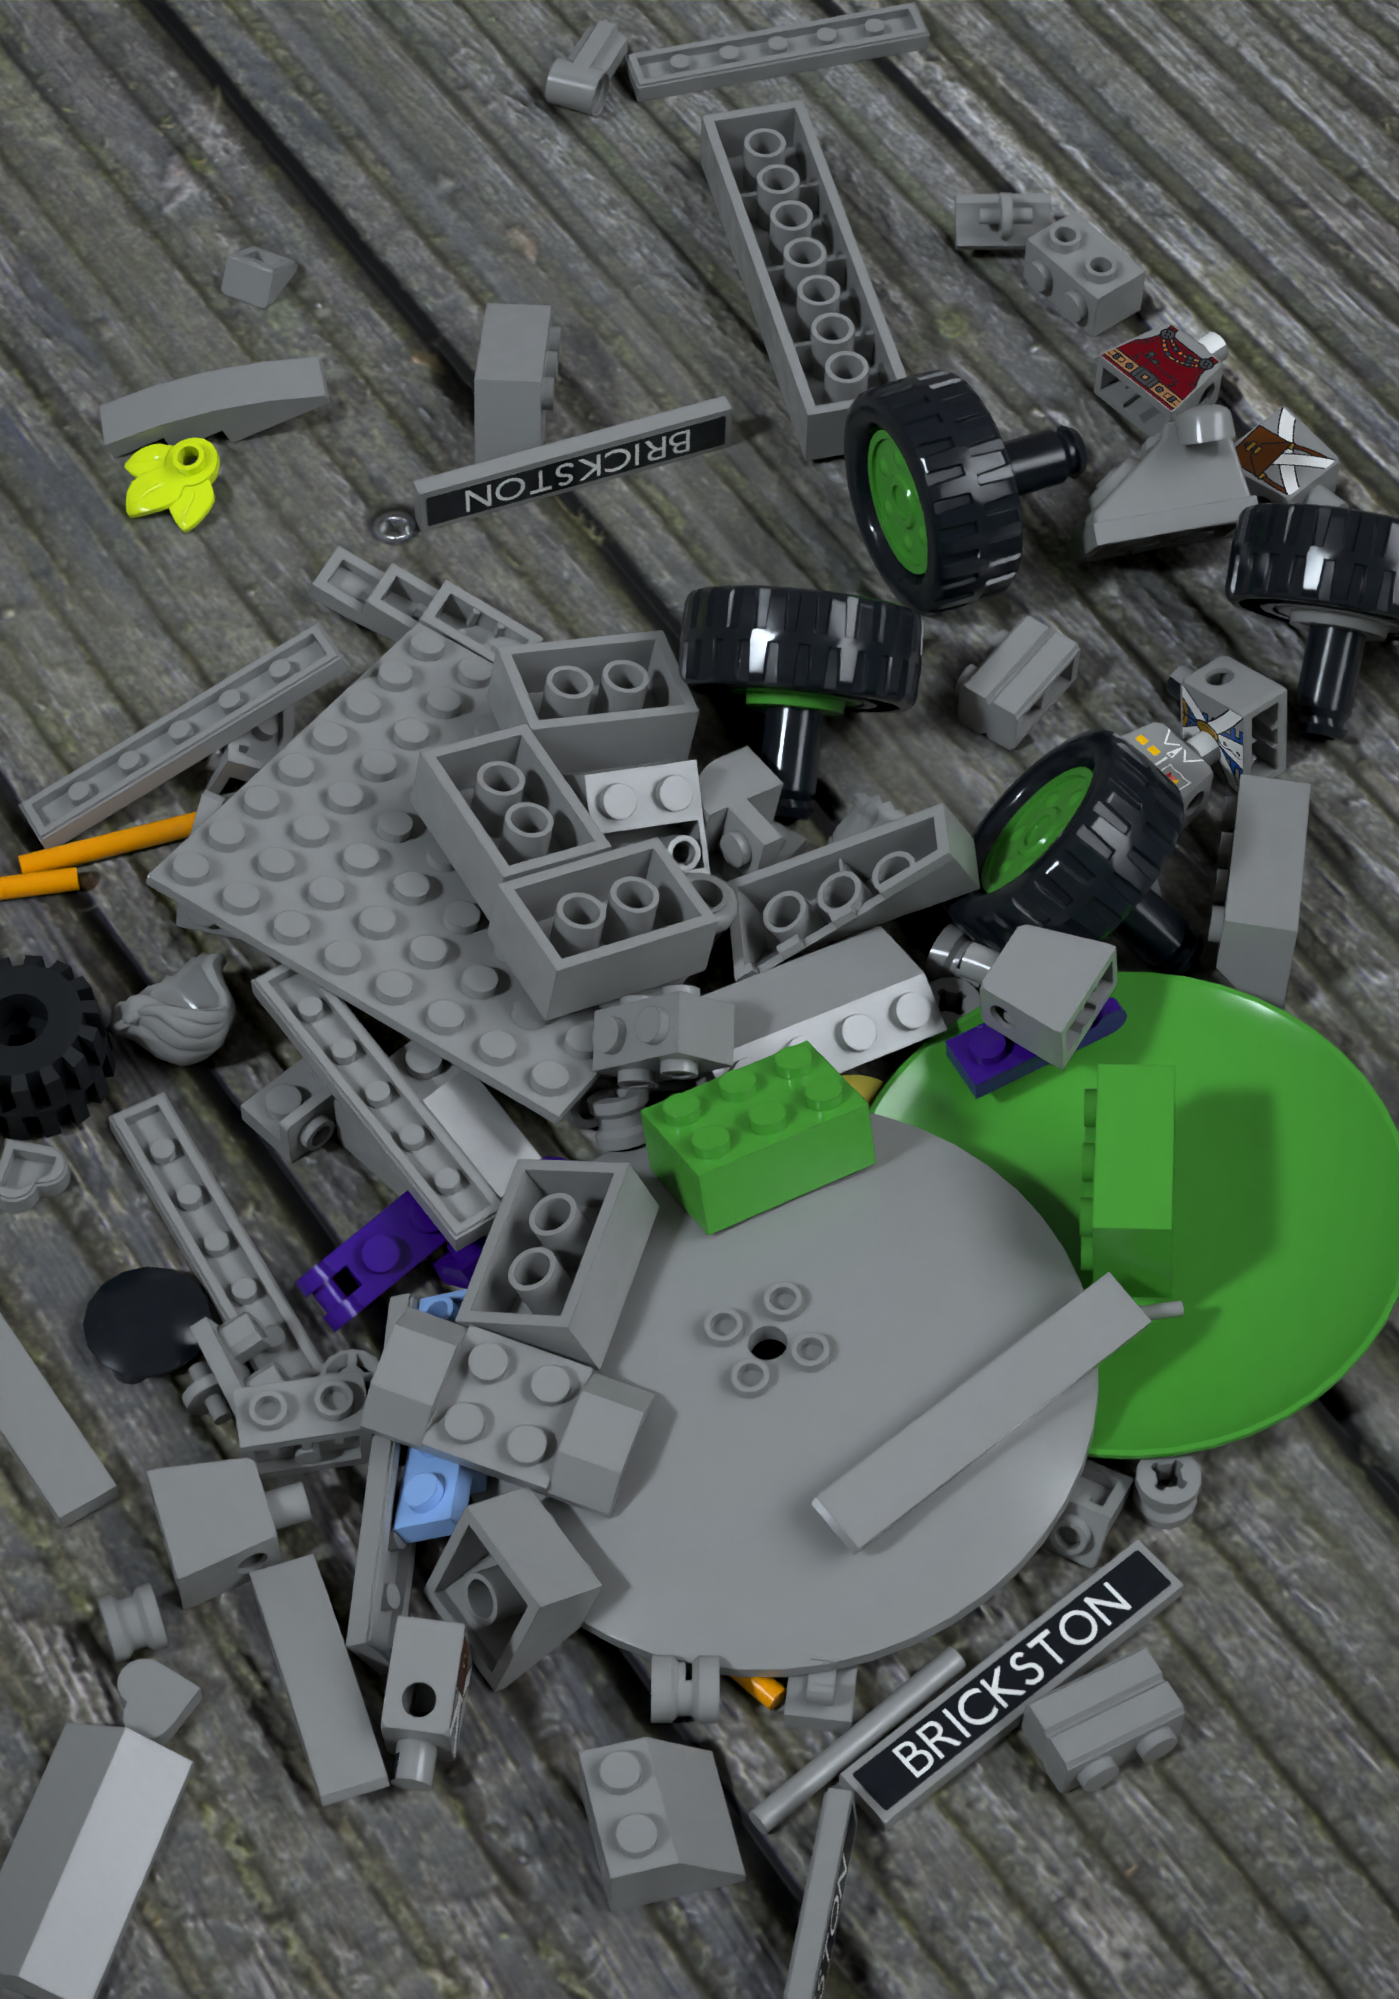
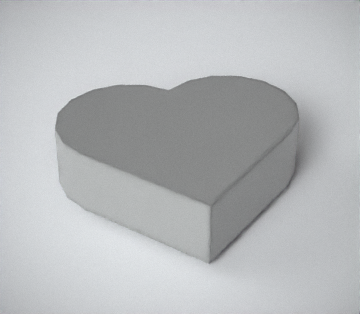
[0,1138,71,1214]
[117,1659,203,1746]

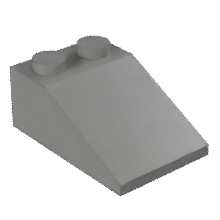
[334,1040,542,1198]

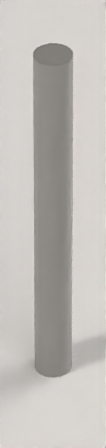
[749,1647,966,1834]

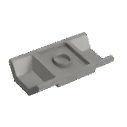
[360,1307,656,1518]

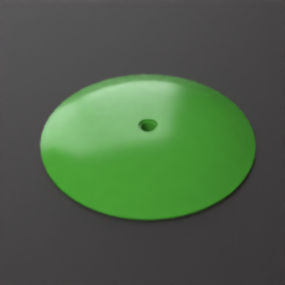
[869,972,1399,1459]

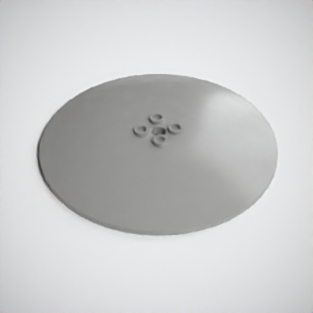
[470,1113,1099,1677]

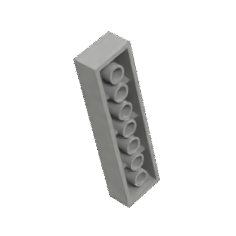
[701,99,907,461]

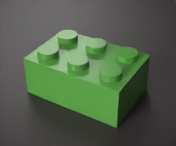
[640,1040,876,1236]
[1080,1064,1176,1298]

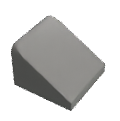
[221,246,298,308]

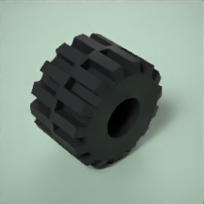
[0,955,115,1140]

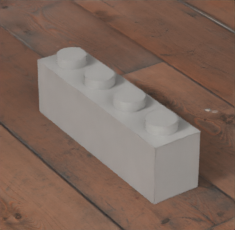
[1207,774,1311,1010]
[726,803,980,982]

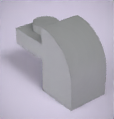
[699,746,783,875]

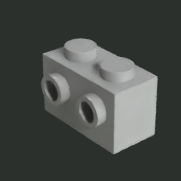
[1023,211,1146,338]
[592,985,735,1089]

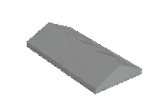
[0,1723,194,1999]

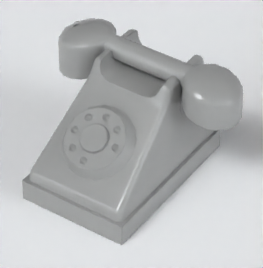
[1068,404,1258,565]

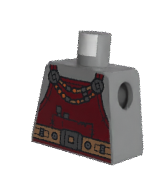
[1094,324,1228,437]

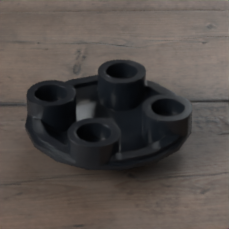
[83,1266,211,1385]

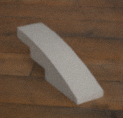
[99,357,330,458]
[307,546,543,664]
[249,1554,389,1806]

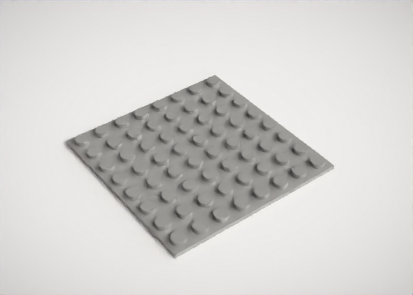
[146,622,807,1125]

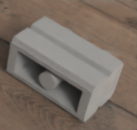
[955,615,1081,751]
[1021,1647,1185,1794]

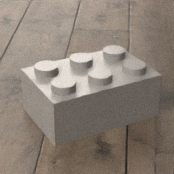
[487,630,699,775]
[411,724,612,922]
[487,837,718,1021]
[455,1159,660,1370]

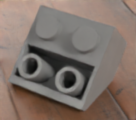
[562,759,710,874]

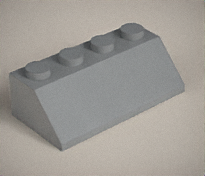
[690,926,947,1088]

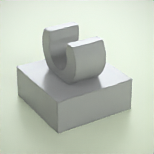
[783,1655,858,1733]

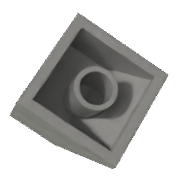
[423,1486,602,1692]
[578,1737,746,1912]

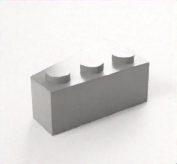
[474,303,561,464]

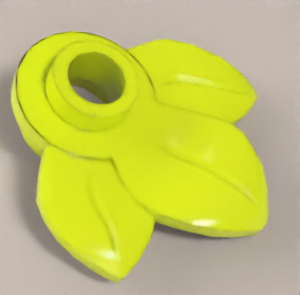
[124,437,220,533]

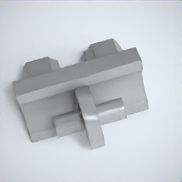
[955,192,1051,250]
[182,1312,291,1425]

